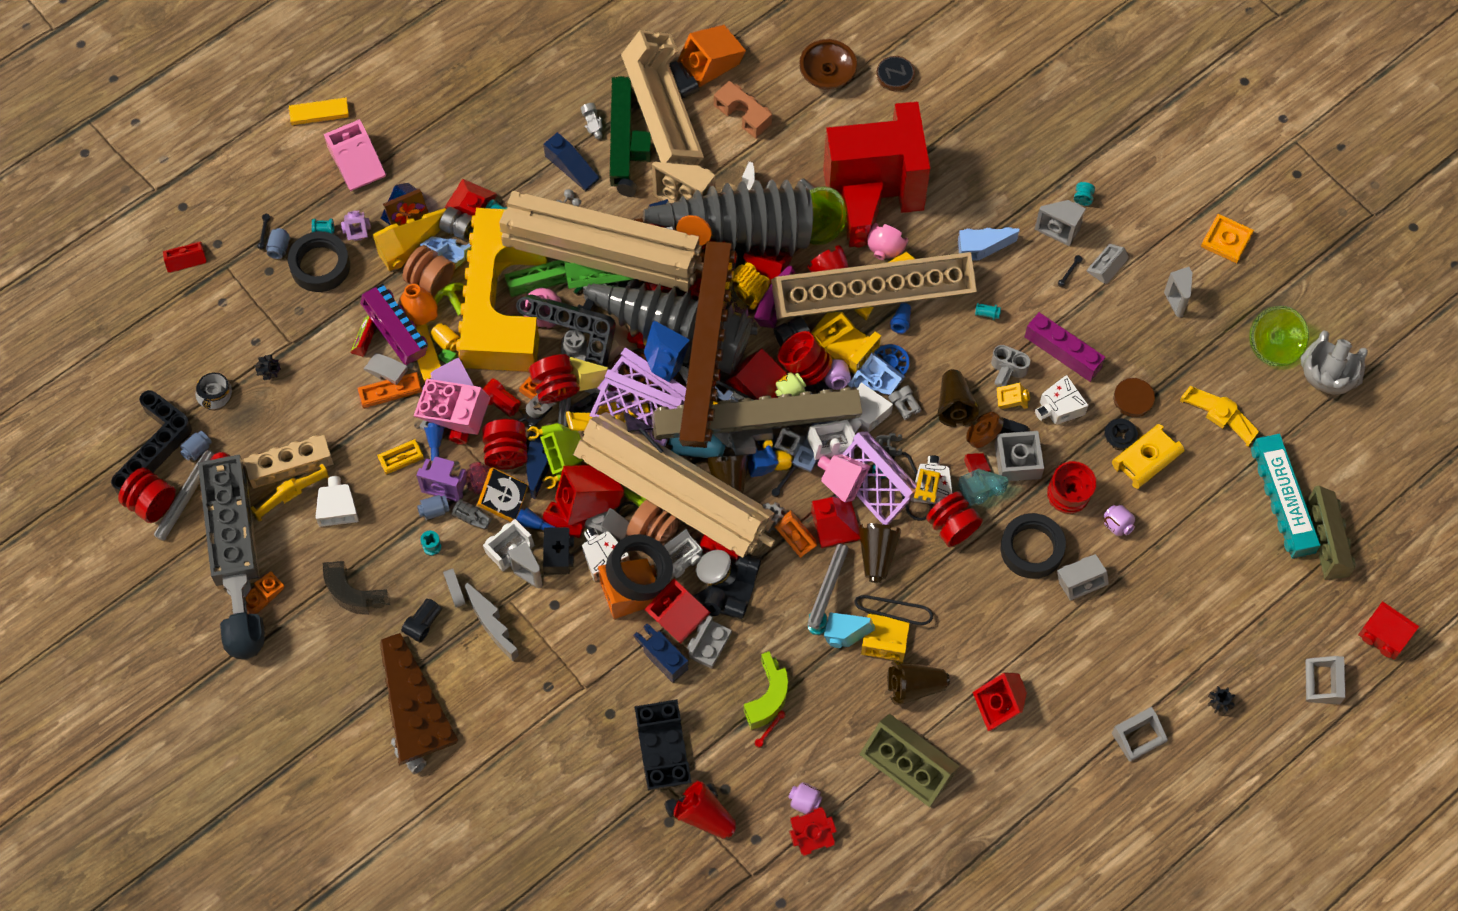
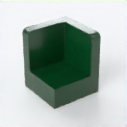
[630,131,652,162]

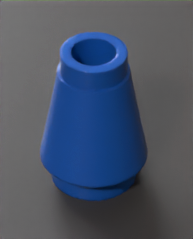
[890,303,911,334]

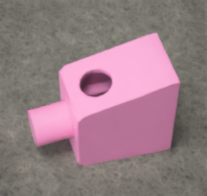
[818,454,871,502]

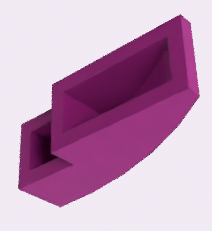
[754,266,797,328]

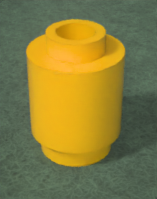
[431,323,460,352]

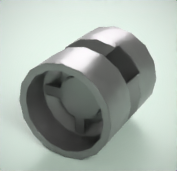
[439,206,474,241]

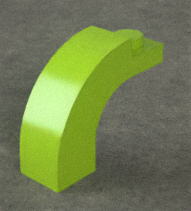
[744,651,788,730]

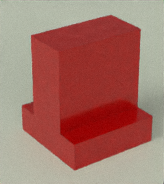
[823,101,930,213]

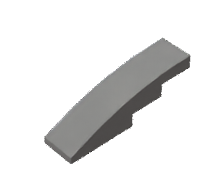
[465,583,519,661]

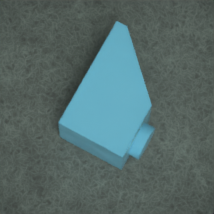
[824,612,875,648]

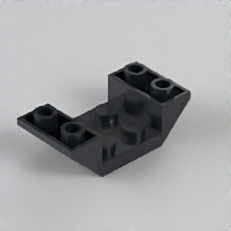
[634,699,692,791]

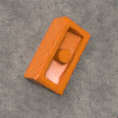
[775,510,817,558]

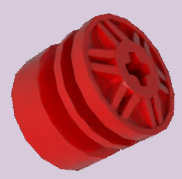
[778,331,833,386]
[528,354,580,404]
[482,419,528,470]
[1047,461,1096,514]
[118,467,176,523]
[926,492,983,547]

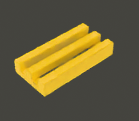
[377,439,424,475]
[914,469,941,502]

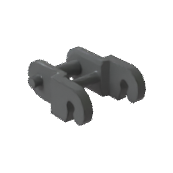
[875,433,902,456]

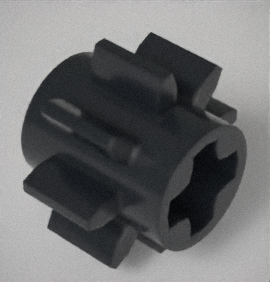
[254,355,281,380]
[1208,686,1235,715]

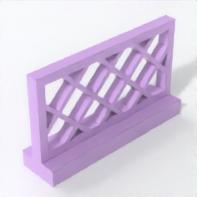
[597,347,686,427]
[589,369,684,447]
[843,431,921,525]

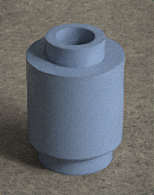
[266,228,290,259]
[180,431,212,461]
[417,495,450,520]

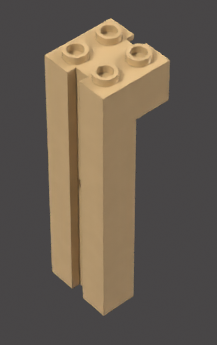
[621,30,704,166]

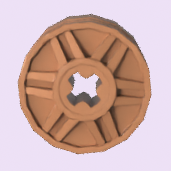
[402,245,455,298]
[626,500,681,546]

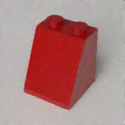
[841,182,883,248]
[723,348,787,400]
[555,465,624,525]

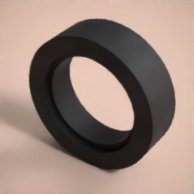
[288,231,350,292]
[1000,513,1066,579]
[606,534,673,601]

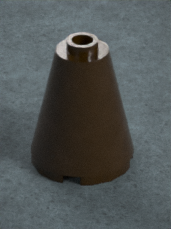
[938,369,979,427]
[707,455,749,494]
[859,523,901,583]
[887,661,950,705]

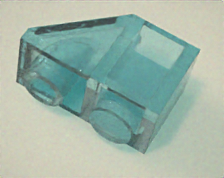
[958,469,1009,506]

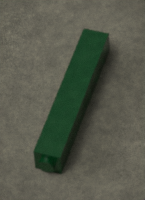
[610,76,632,186]

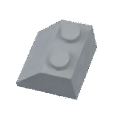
[1035,200,1086,247]

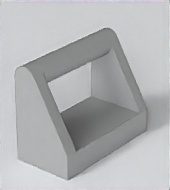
[1164,267,1193,318]
[507,542,543,588]
[1305,656,1345,705]
[1112,707,1168,762]

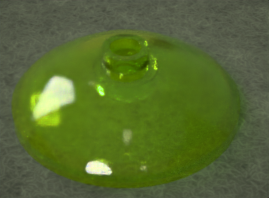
[809,186,847,245]
[1250,306,1309,367]

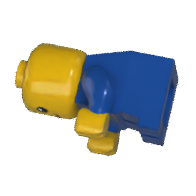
[748,440,793,477]

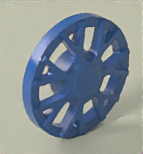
[874,344,909,375]

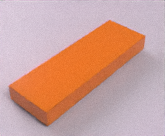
[358,372,422,408]

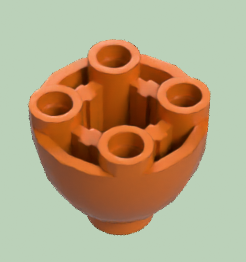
[398,284,438,326]

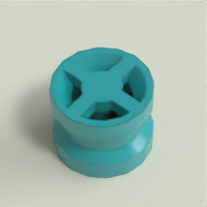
[1073,182,1096,206]

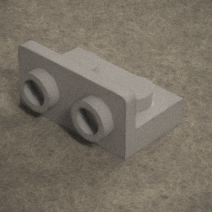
[687,615,732,669]

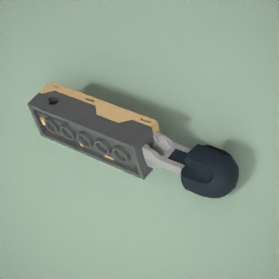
[198,452,265,660]

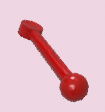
[755,711,786,748]

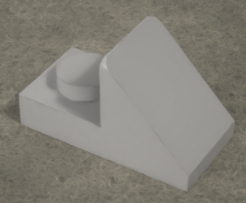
[584,508,630,541]

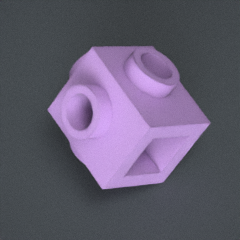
[341,211,371,241]

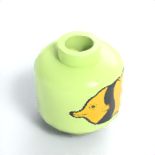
[775,373,806,398]

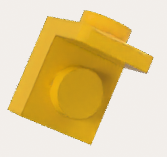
[997,383,1030,409]

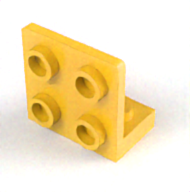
[825,327,881,374]
[861,614,910,662]

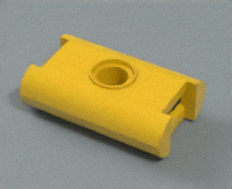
[1112,424,1184,489]

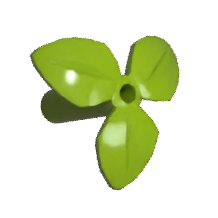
[435,282,464,316]

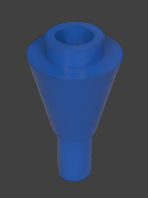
[424,423,444,461]
[516,507,555,530]

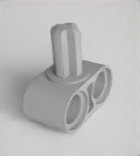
[991,345,1030,387]

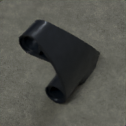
[693,554,761,620]

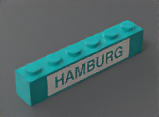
[1251,434,1320,559]

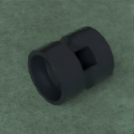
[774,317,810,347]

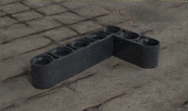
[516,294,616,367]
[111,390,192,495]

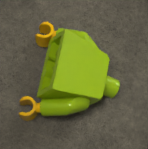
[527,423,583,489]

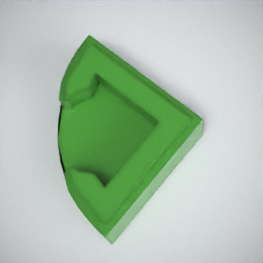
[438,349,457,364]

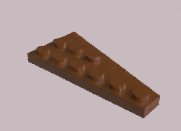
[380,633,458,766]

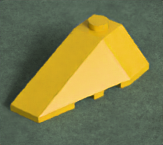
[373,208,446,272]

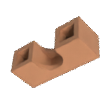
[714,81,772,139]

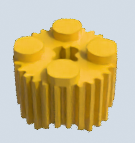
[729,262,771,310]

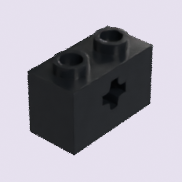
[543,527,574,575]

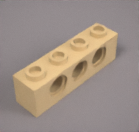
[244,435,334,489]

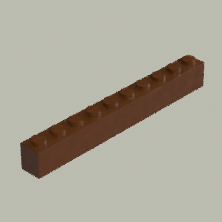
[679,241,736,448]

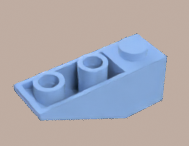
[958,227,1019,260]

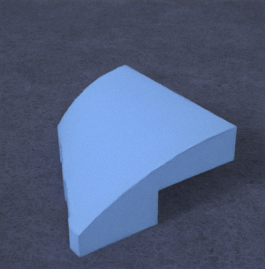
[420,236,472,269]
[848,353,905,395]

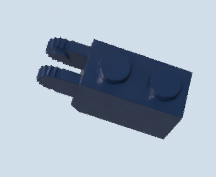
[633,624,689,683]

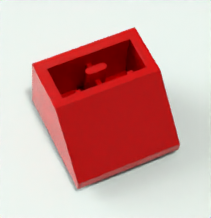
[645,579,710,644]

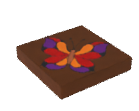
[383,189,429,226]

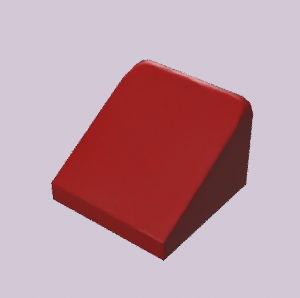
[964,453,991,478]

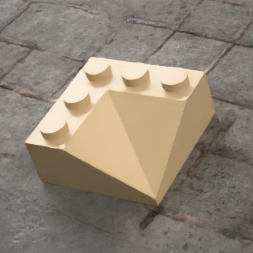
[652,162,715,203]

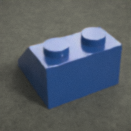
[644,320,690,382]

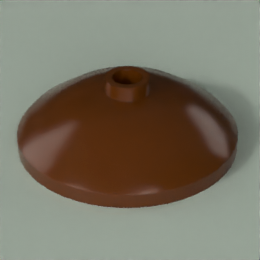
[799,39,857,89]

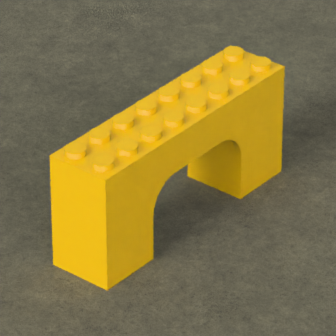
[456,208,548,372]

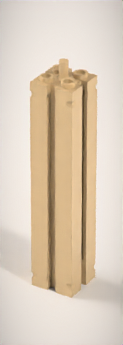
[499,190,704,292]
[573,412,775,558]

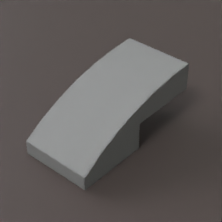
[364,353,408,385]

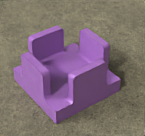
[416,457,468,502]

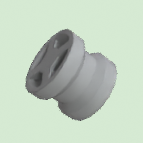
[563,329,584,355]

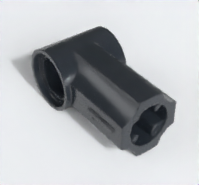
[669,61,699,99]
[401,598,442,643]

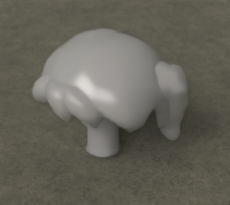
[1301,330,1368,395]

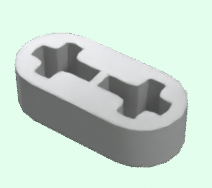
[526,394,556,418]
[443,568,466,608]

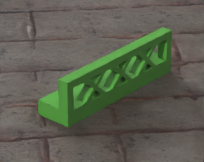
[504,260,567,297]
[564,262,634,289]

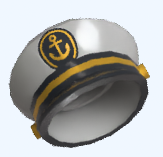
[195,372,232,409]
[696,550,737,587]

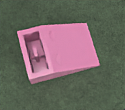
[324,120,386,192]
[414,379,490,435]

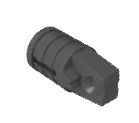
[452,499,492,529]

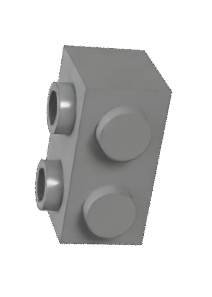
[1057,554,1109,601]

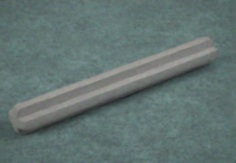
[154,450,214,541]
[808,544,848,629]

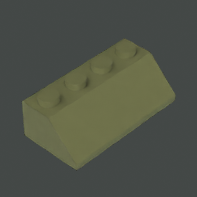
[1306,486,1356,580]
[859,714,960,807]

